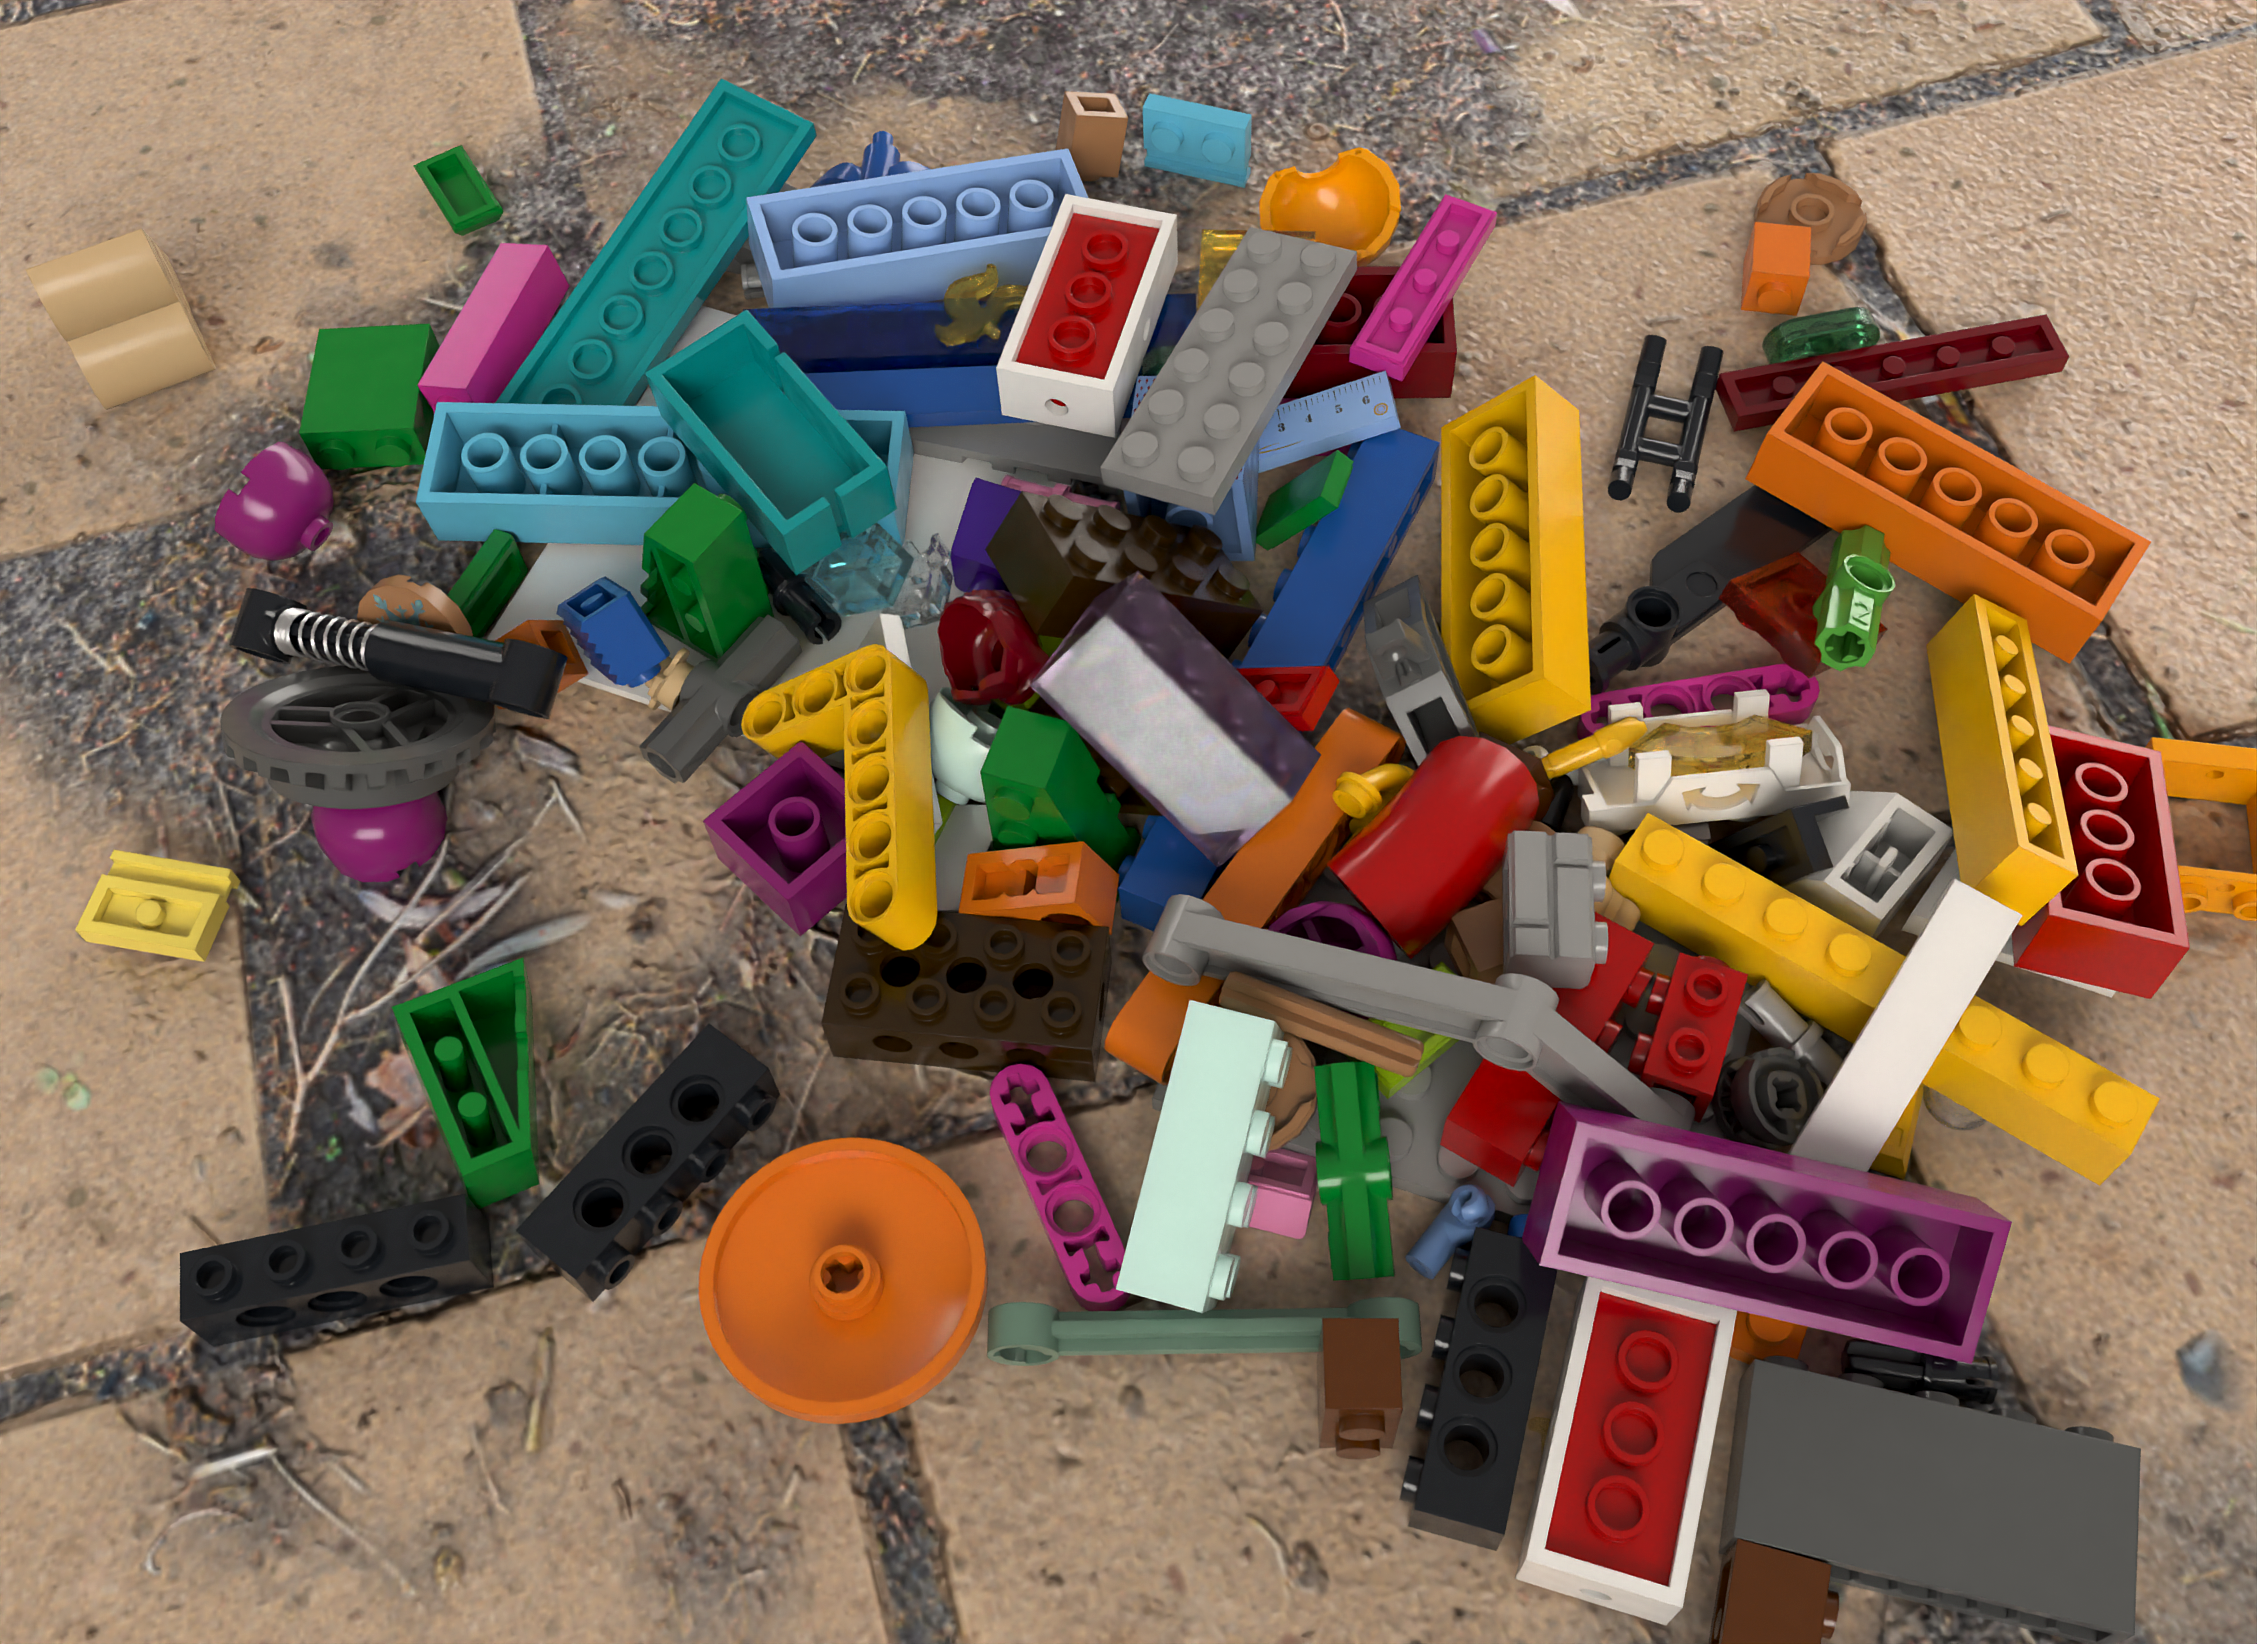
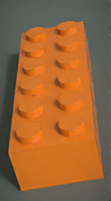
[1745,361,2151,664]

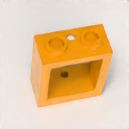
[2145,737,2257,921]

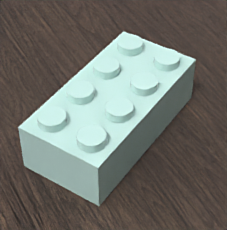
[1116,1000,1293,1313]

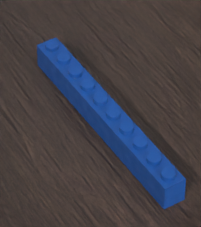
[1117,428,1440,932]

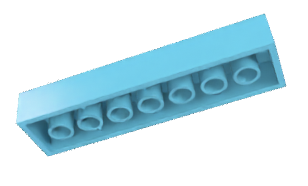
[416,402,914,551]

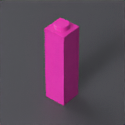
[417,243,569,414]

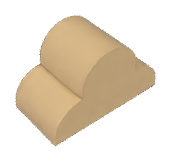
[25,228,216,410]

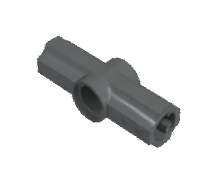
[639,615,802,784]

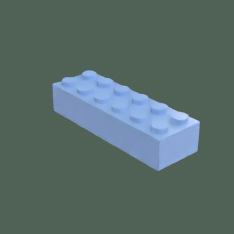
[746,148,1088,327]

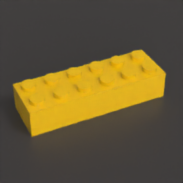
[1441,375,1591,744]

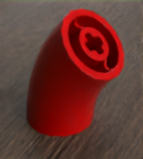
[1326,736,1539,959]

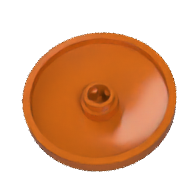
[699,1137,988,1424]

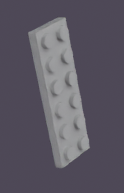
[1100,227,1357,515]

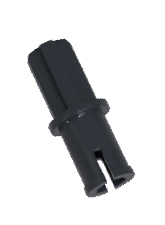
[757,548,842,645]
[1841,1339,1999,1405]

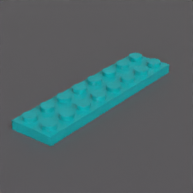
[495,78,817,406]

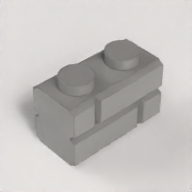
[1502,830,1608,989]

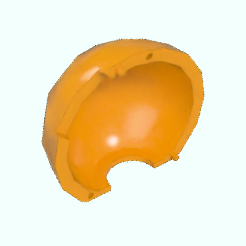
[1259,147,1401,267]

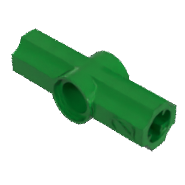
[1314,1061,1395,1281]

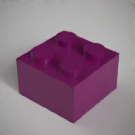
[703,741,847,937]

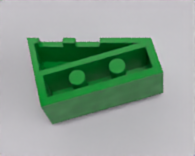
[640,483,775,662]
[980,706,1141,903]
[392,958,540,1209]

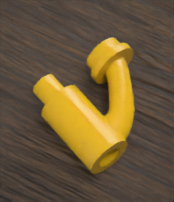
[1332,763,1414,847]

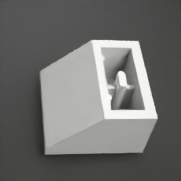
[1783,791,1953,939]

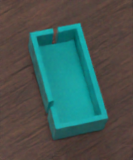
[645,309,897,576]

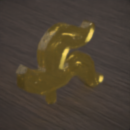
[935,264,1028,346]

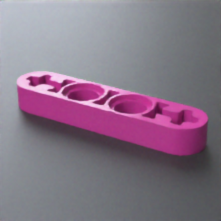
[1577,663,1820,749]
[989,1064,1131,1311]

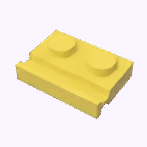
[75,850,241,962]

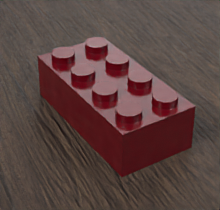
[1283,266,1457,399]

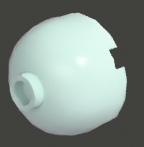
[929,687,1001,805]

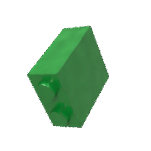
[299,323,440,470]

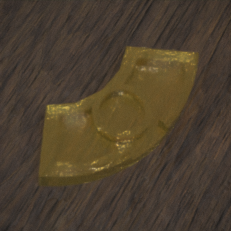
[1628,715,1812,777]

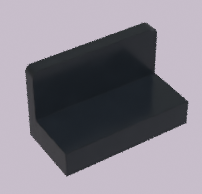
[1709,795,1850,888]

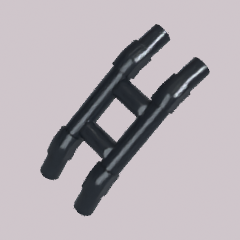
[1608,335,1724,513]

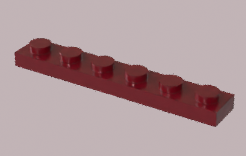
[1715,314,2069,432]

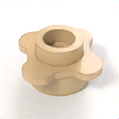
[645,647,694,711]

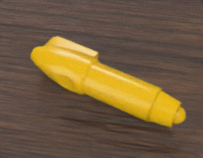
[1541,716,1648,779]

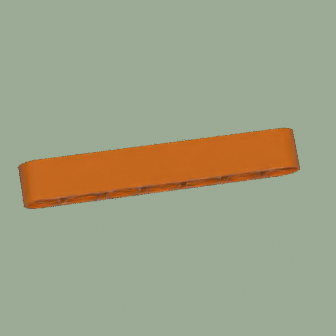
[1104,708,1406,1086]

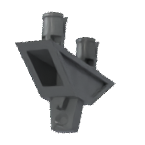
[1363,575,1480,766]

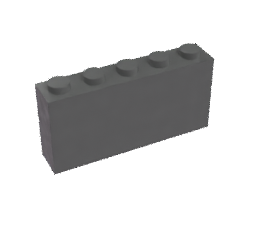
[1719,1356,2141,1644]

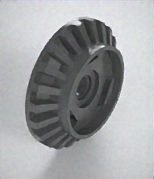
[220,665,496,809]

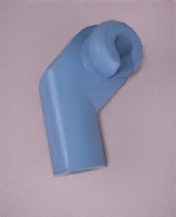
[1405,1184,1495,1279]

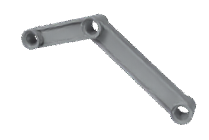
[1142,894,1696,1131]

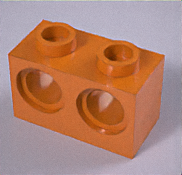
[958,841,1119,935]

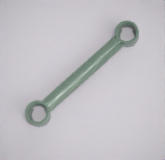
[987,1297,1422,1366]

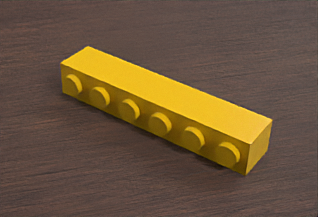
[1926,594,2078,926]

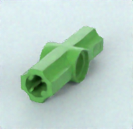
[1812,525,1896,672]

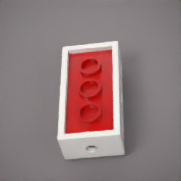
[996,194,1178,438]
[1515,1276,1737,1625]

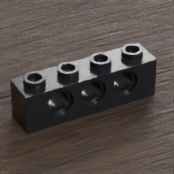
[516,1023,780,1302]
[180,1194,494,1347]
[1399,1227,1558,1551]

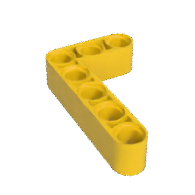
[741,644,938,951]

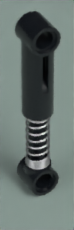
[228,588,568,719]

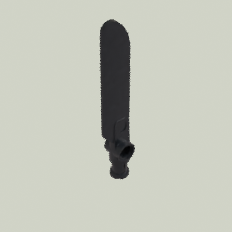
[1588,485,1832,695]

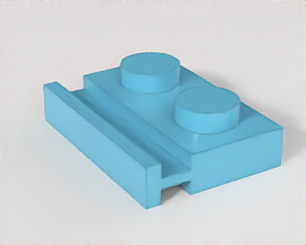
[1142,93,1252,188]

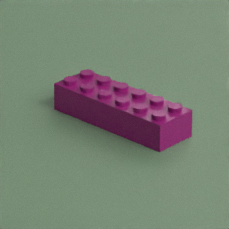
[1522,1101,2012,1364]

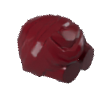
[937,589,1053,706]

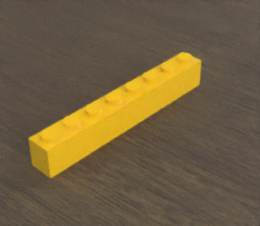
[1609,813,2160,1186]

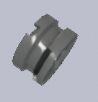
[1711,1047,1823,1150]

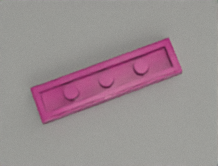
[1349,194,1497,381]

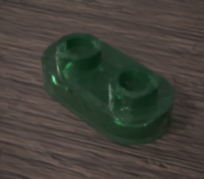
[1762,307,1880,364]

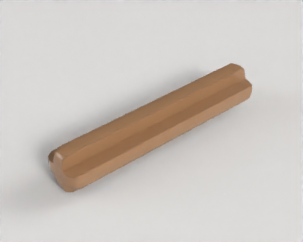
[1219,971,1424,1077]

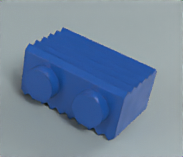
[556,576,670,688]

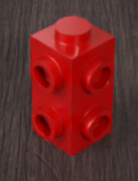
[1627,952,1748,1123]

